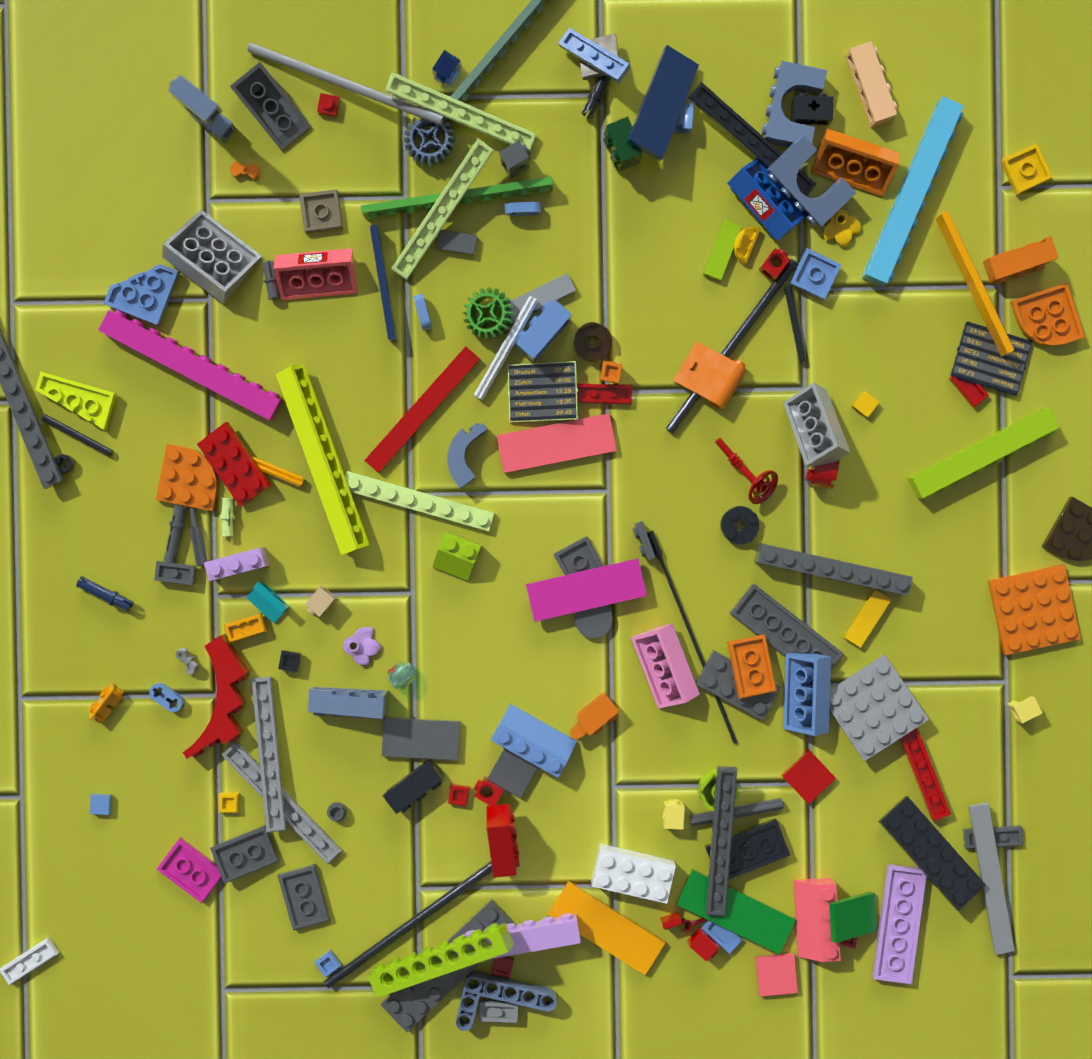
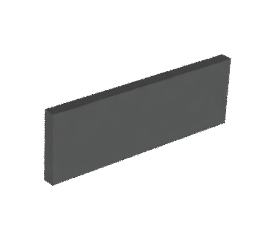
[730,583,844,670]

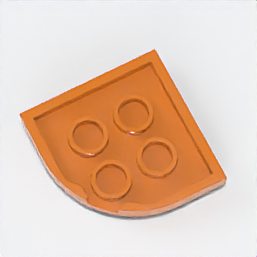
[1010,283,1085,346]
[156,444,218,511]

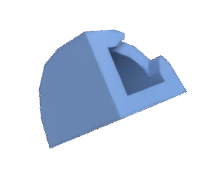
[673,103,693,134]

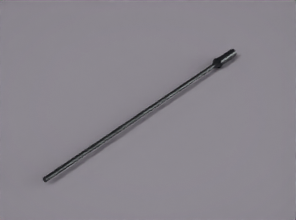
[647,530,737,744]

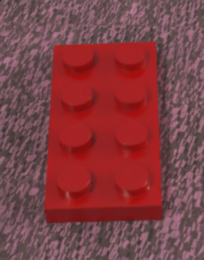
[197,422,271,507]

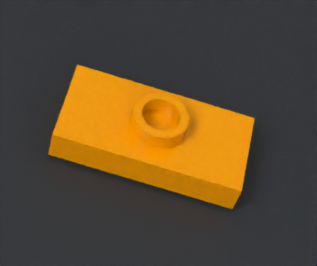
[224,613,267,643]

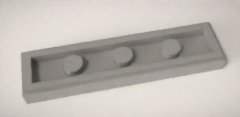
[499,273,576,325]

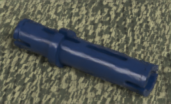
[76,576,134,612]

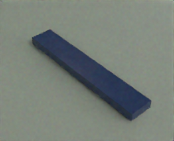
[370,224,398,343]

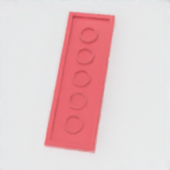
[497,413,617,473]

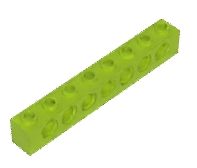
[368,923,515,998]

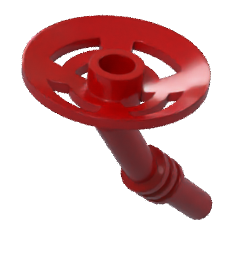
[715,437,778,504]

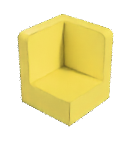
[1007,696,1042,723]

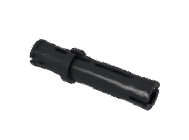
[581,75,611,119]

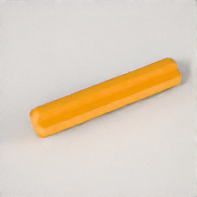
[253,457,305,487]

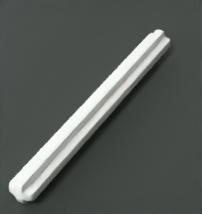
[474,296,538,400]

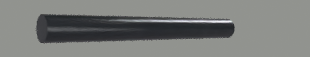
[784,286,807,363]
[42,414,113,457]

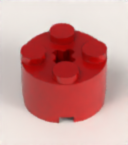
[805,460,840,489]

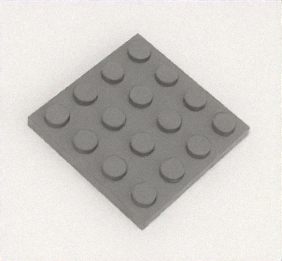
[829,654,929,761]

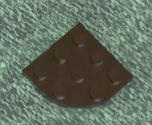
[1042,497,1092,561]

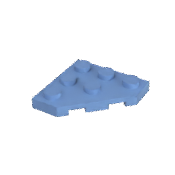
[103,264,180,326]

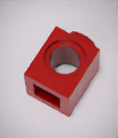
[759,248,790,281]
[473,776,504,806]
[687,927,719,962]

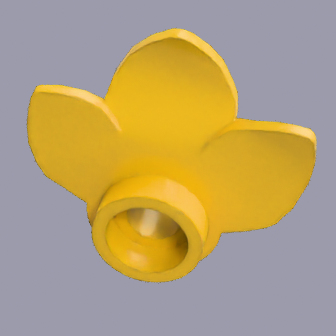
[823,209,861,247]

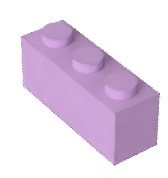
[204,547,270,581]

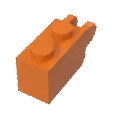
[570,692,619,740]

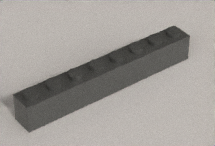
[754,543,913,596]

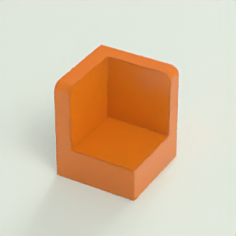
[600,361,622,385]

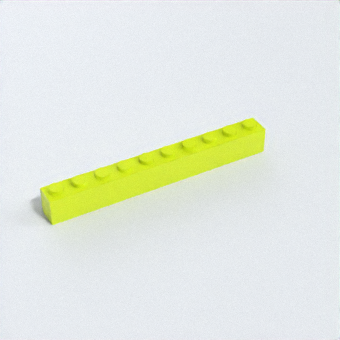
[276,364,369,555]

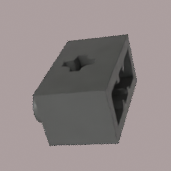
[499,140,531,179]

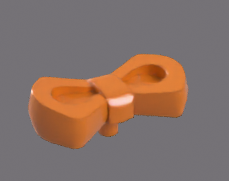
[230,161,260,180]

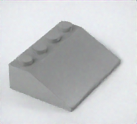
[162,210,262,304]

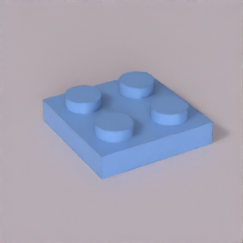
[789,248,842,301]

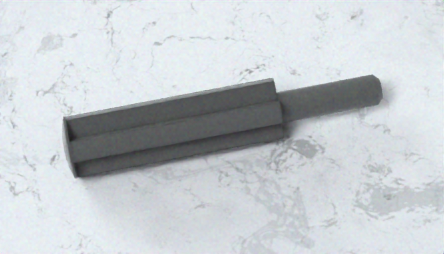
[189,508,207,566]

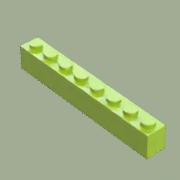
[907,407,1060,500]

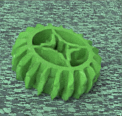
[462,287,515,340]

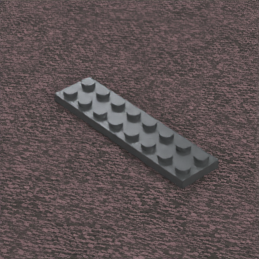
[381,899,517,1033]

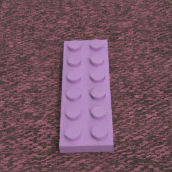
[872,864,926,984]

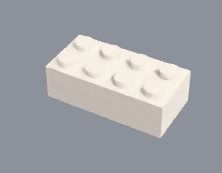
[591,844,676,904]

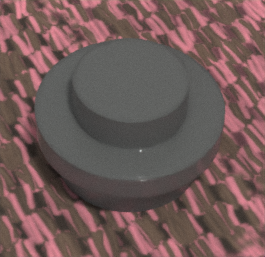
[327,802,347,822]

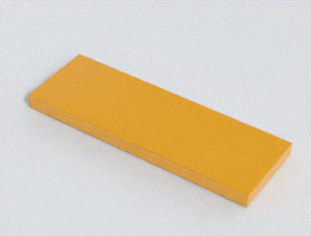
[548,881,665,975]

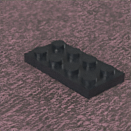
[705,818,791,880]

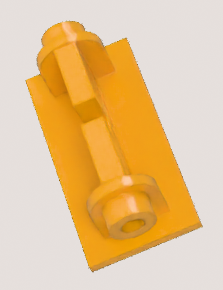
[88,683,124,723]

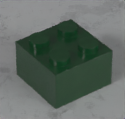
[603,116,643,171]

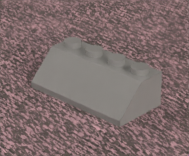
[783,383,850,467]

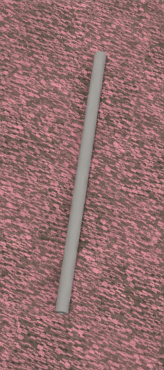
[248,43,444,126]

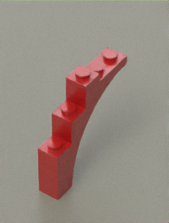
[183,634,250,759]

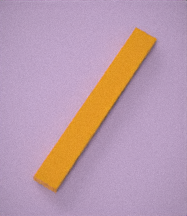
[936,211,1014,357]

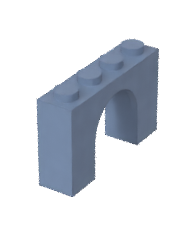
[761,61,827,147]
[168,74,236,143]
[766,135,856,226]

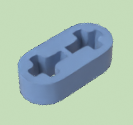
[505,202,541,216]
[414,294,432,331]
[149,683,184,712]

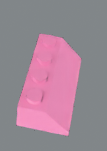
[631,623,700,709]

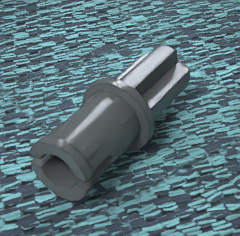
[263,260,281,300]

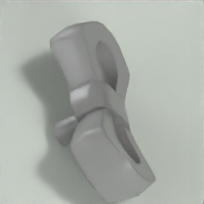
[176,648,199,675]

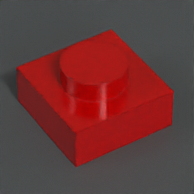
[317,93,340,117]

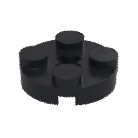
[720,506,759,544]

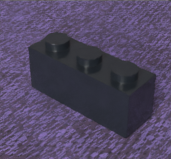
[383,759,444,814]

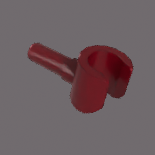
[680,918,706,932]

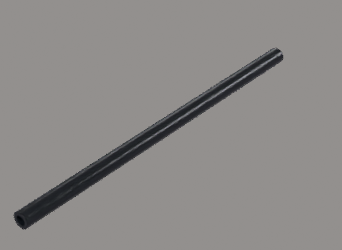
[665,259,798,434]
[324,861,493,989]

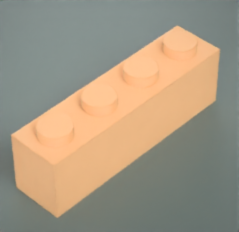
[845,41,898,127]

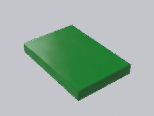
[829,892,877,943]

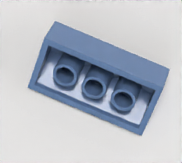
[783,653,831,736]
[491,704,577,778]

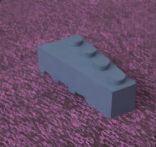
[308,687,388,719]

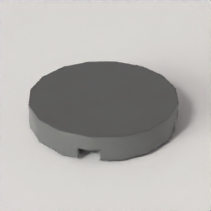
[575,605,613,638]

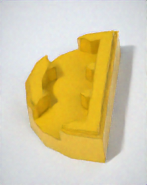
[734,227,761,264]

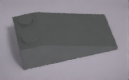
[230,62,311,150]

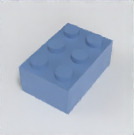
[516,299,572,363]

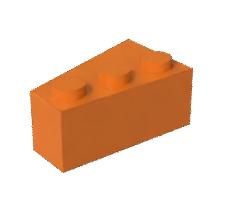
[983,236,1059,284]

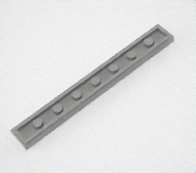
[251,676,286,833]
[222,741,342,864]
[968,802,1015,955]

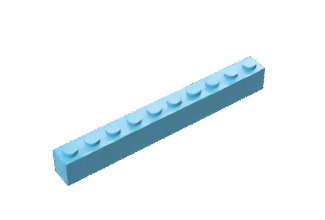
[861,96,964,287]

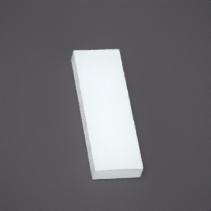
[0,937,59,985]

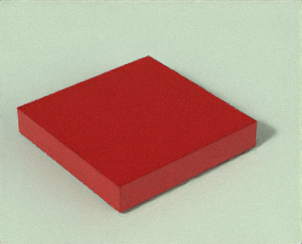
[781,749,836,804]

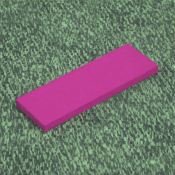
[526,558,647,622]

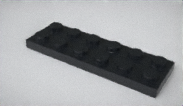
[878,796,986,911]

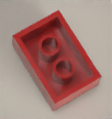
[486,804,520,878]

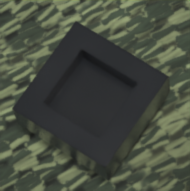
[278,650,302,673]

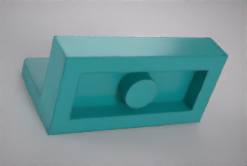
[247,581,290,623]

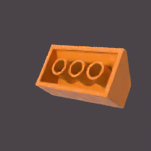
[811,128,900,197]

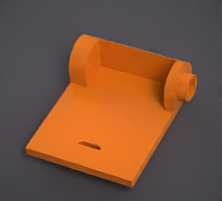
[673,342,747,410]

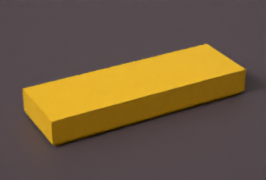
[844,589,892,648]

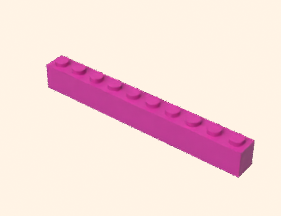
[98,310,284,422]

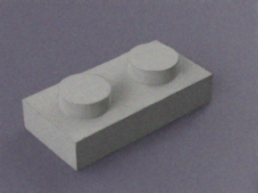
[479,999,518,1023]

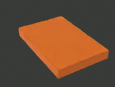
[727,634,777,699]

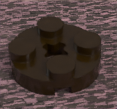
[574,322,612,361]

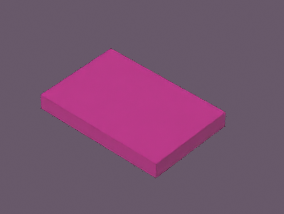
[156,837,222,903]

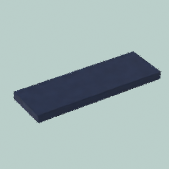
[627,45,699,161]

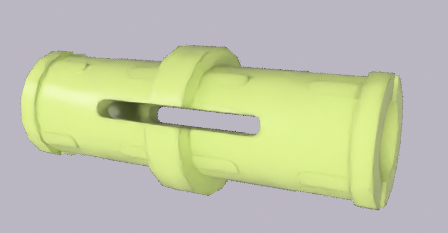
[220,498,235,536]

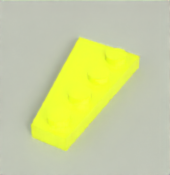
[35,371,116,430]

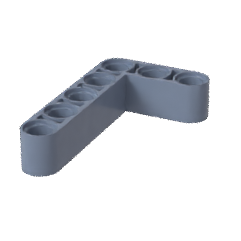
[456,970,557,1031]

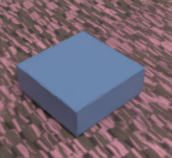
[90,794,112,815]
[314,949,342,978]

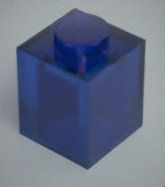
[432,50,462,86]

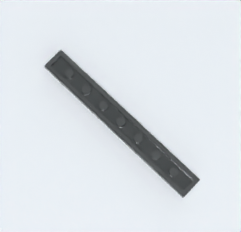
[705,766,737,916]

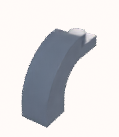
[447,423,488,489]

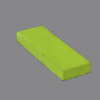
[703,219,742,281]

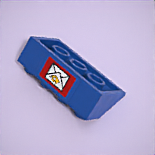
[727,159,808,241]

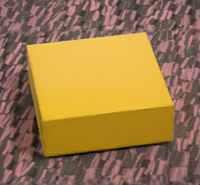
[852,390,879,418]
[219,793,239,813]

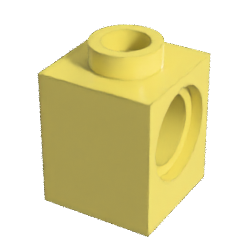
[663,799,685,830]

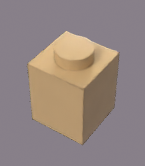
[305,586,337,617]

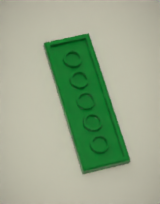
[676,869,796,955]

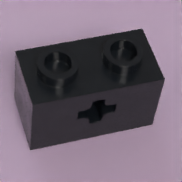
[791,93,834,125]

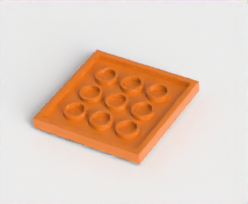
[988,564,1081,655]

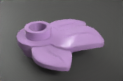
[343,627,382,665]

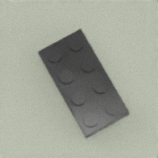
[695,650,781,721]

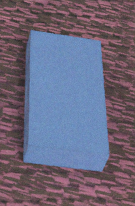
[701,920,742,954]

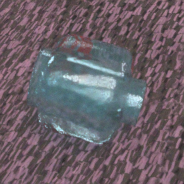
[387,661,416,690]

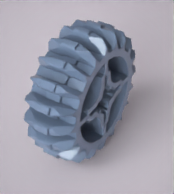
[404,118,456,167]

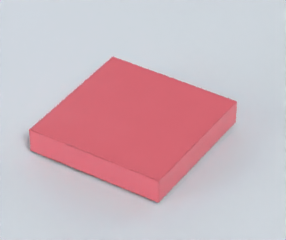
[755,953,798,997]

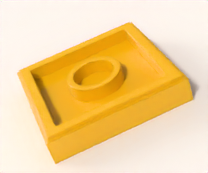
[1000,144,1053,195]

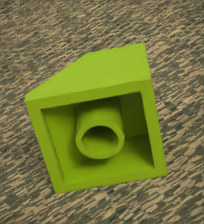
[432,531,482,581]

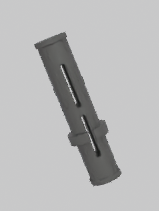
[163,504,187,563]

